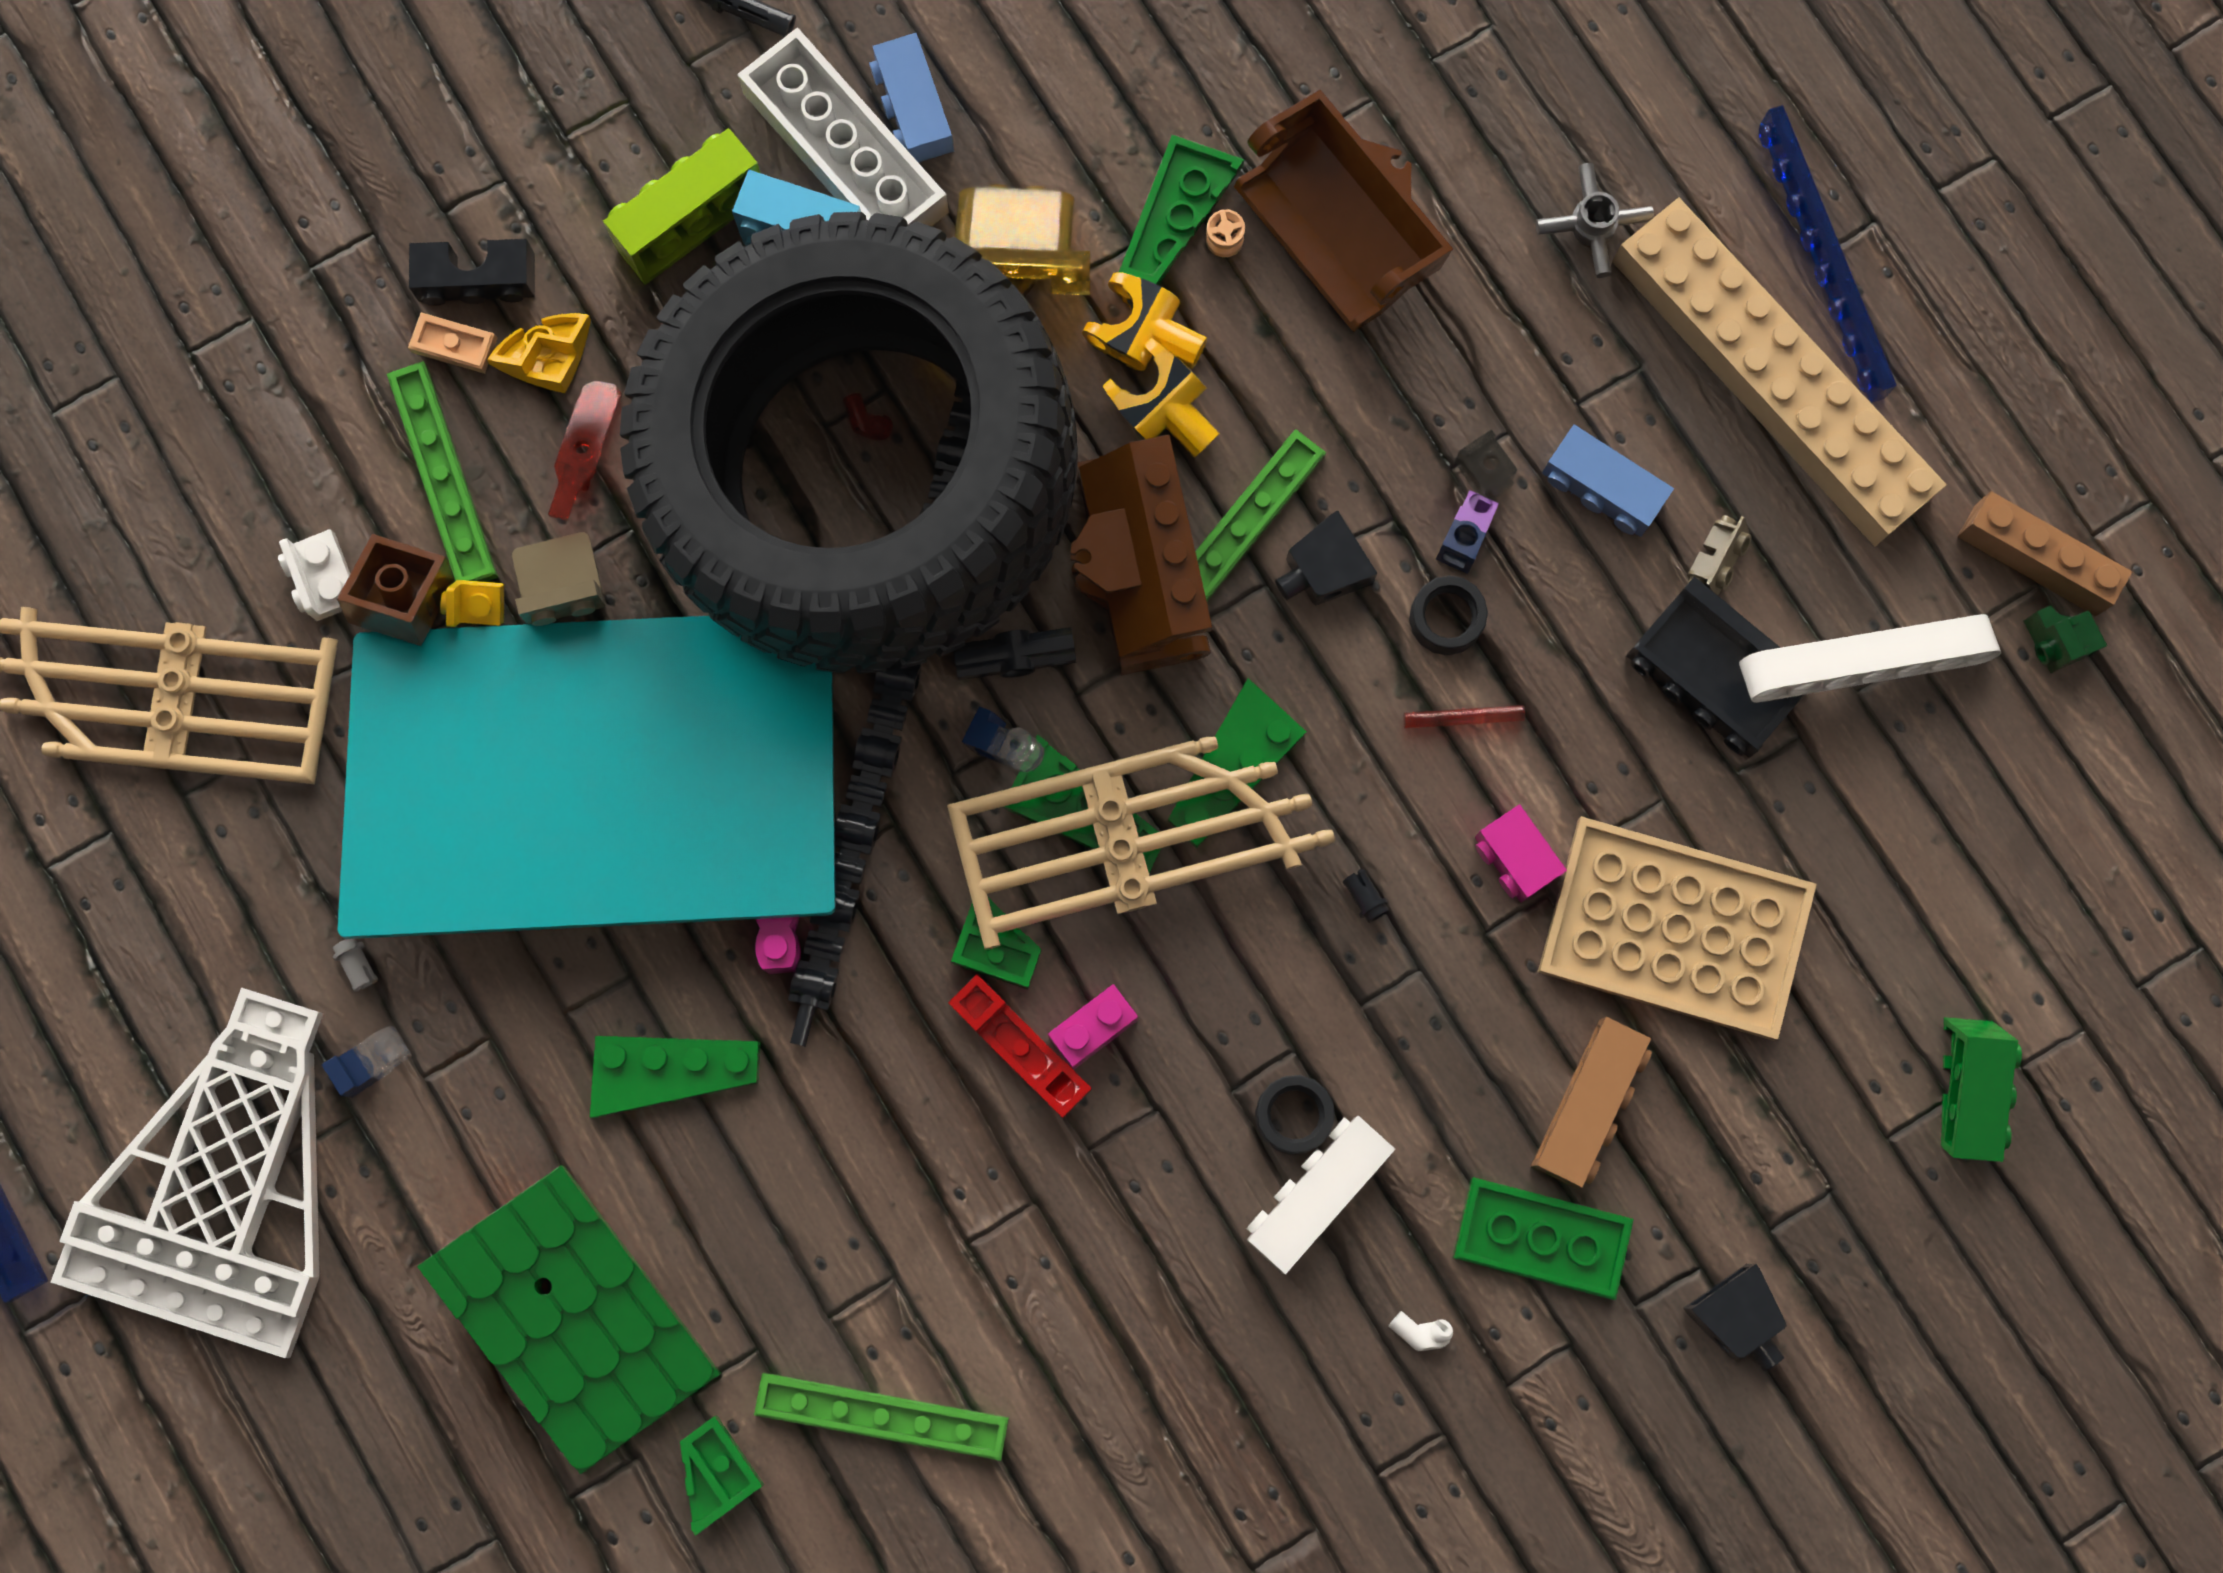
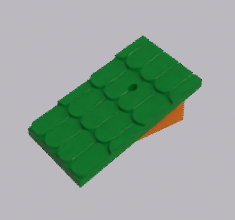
[417,1165,722,1475]

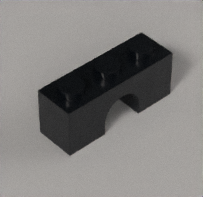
[409,239,535,306]

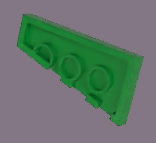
[1119,135,1244,285]
[1168,678,1307,849]
[1003,734,1162,874]
[590,1036,761,1119]

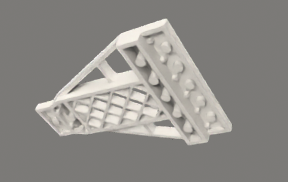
[51,988,323,1358]

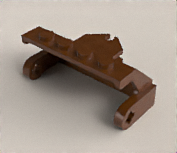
[1234,89,1453,332]
[1071,435,1212,676]

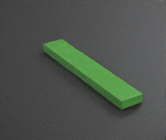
[387,361,498,582]
[1195,429,1326,601]
[754,1373,1009,1461]

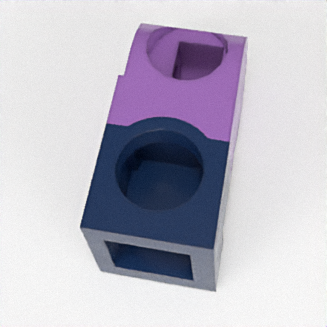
[1436,490,1499,574]

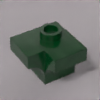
[2023,605,2108,673]

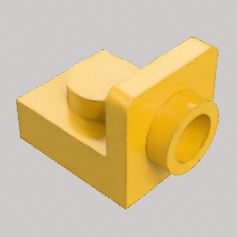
[440,580,504,627]

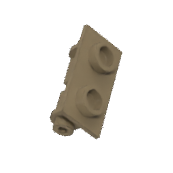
[1687,515,1752,596]

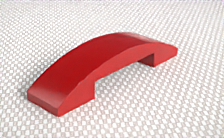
[948,974,1092,1118]

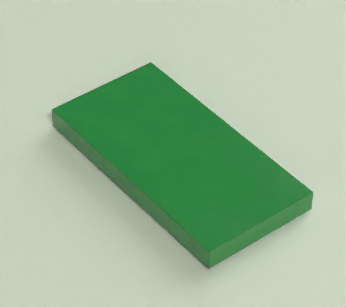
[1452,1177,1634,1300]

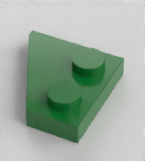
[951,895,1042,990]
[680,1415,764,1536]

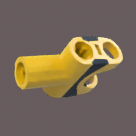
[1082,272,1207,371]
[1103,338,1220,458]

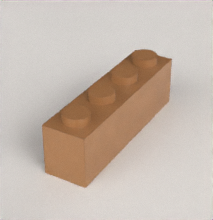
[1957,491,2132,616]
[1530,1016,1652,1189]

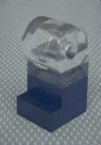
[962,706,1044,772]
[321,1026,411,1098]

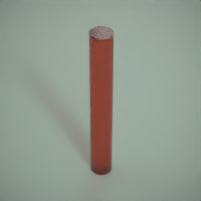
[1403,705,1525,729]

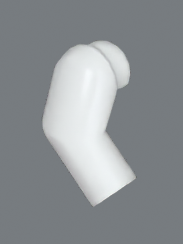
[1388,1311,1453,1351]

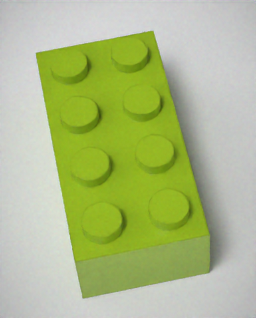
[603,128,761,285]

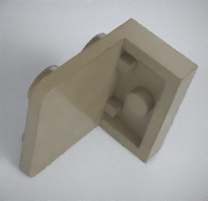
[512,532,606,626]

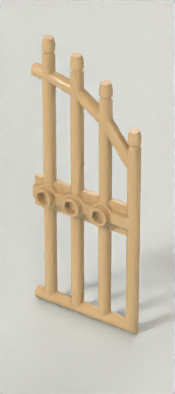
[0,607,338,784]
[947,737,1335,950]

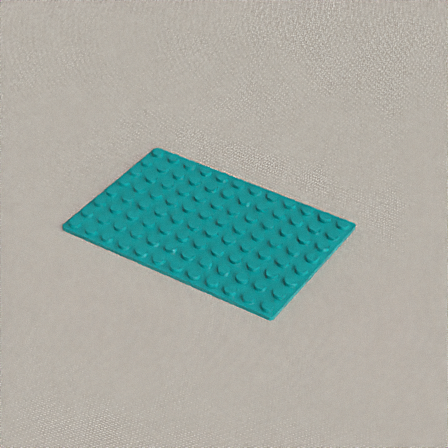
[338,616,836,939]

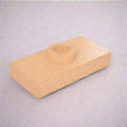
[408,312,498,374]

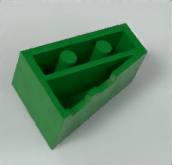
[1941,1017,2022,1162]

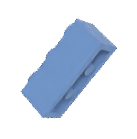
[869,33,954,163]
[1542,424,1674,537]

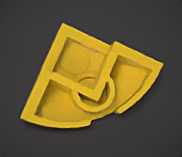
[487,313,591,393]

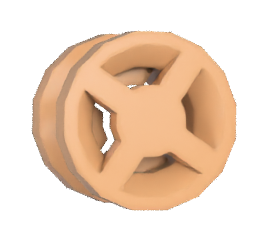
[1206,209,1245,257]

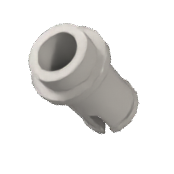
[333,939,378,992]

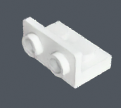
[278,529,350,621]

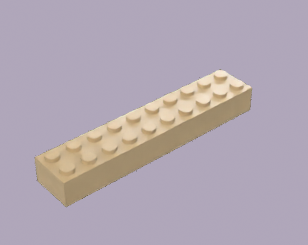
[1612,197,1947,547]

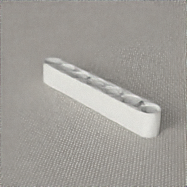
[1739,614,2002,703]

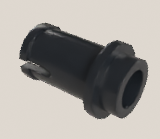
[1343,869,1389,923]

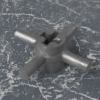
[1536,163,1654,278]

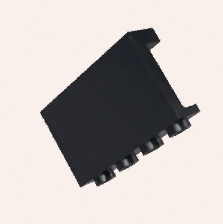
[1626,577,1804,758]

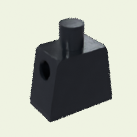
[1275,510,1377,605]
[1683,1264,1787,1371]

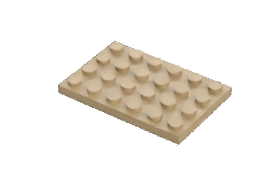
[1538,816,1817,1041]

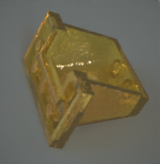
[954,184,1091,295]

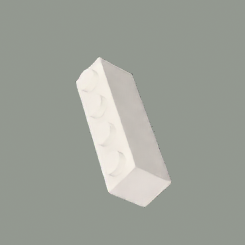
[1246,1116,1395,1274]

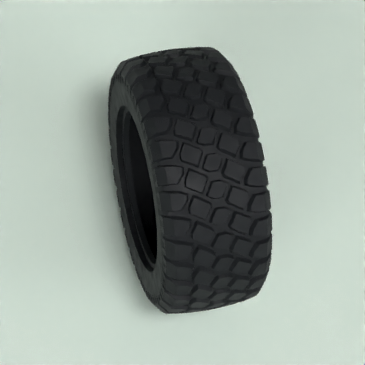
[620,212,1078,674]

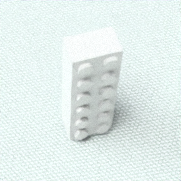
[737,27,949,227]

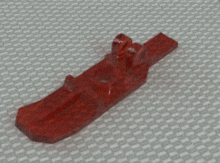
[548,380,622,521]

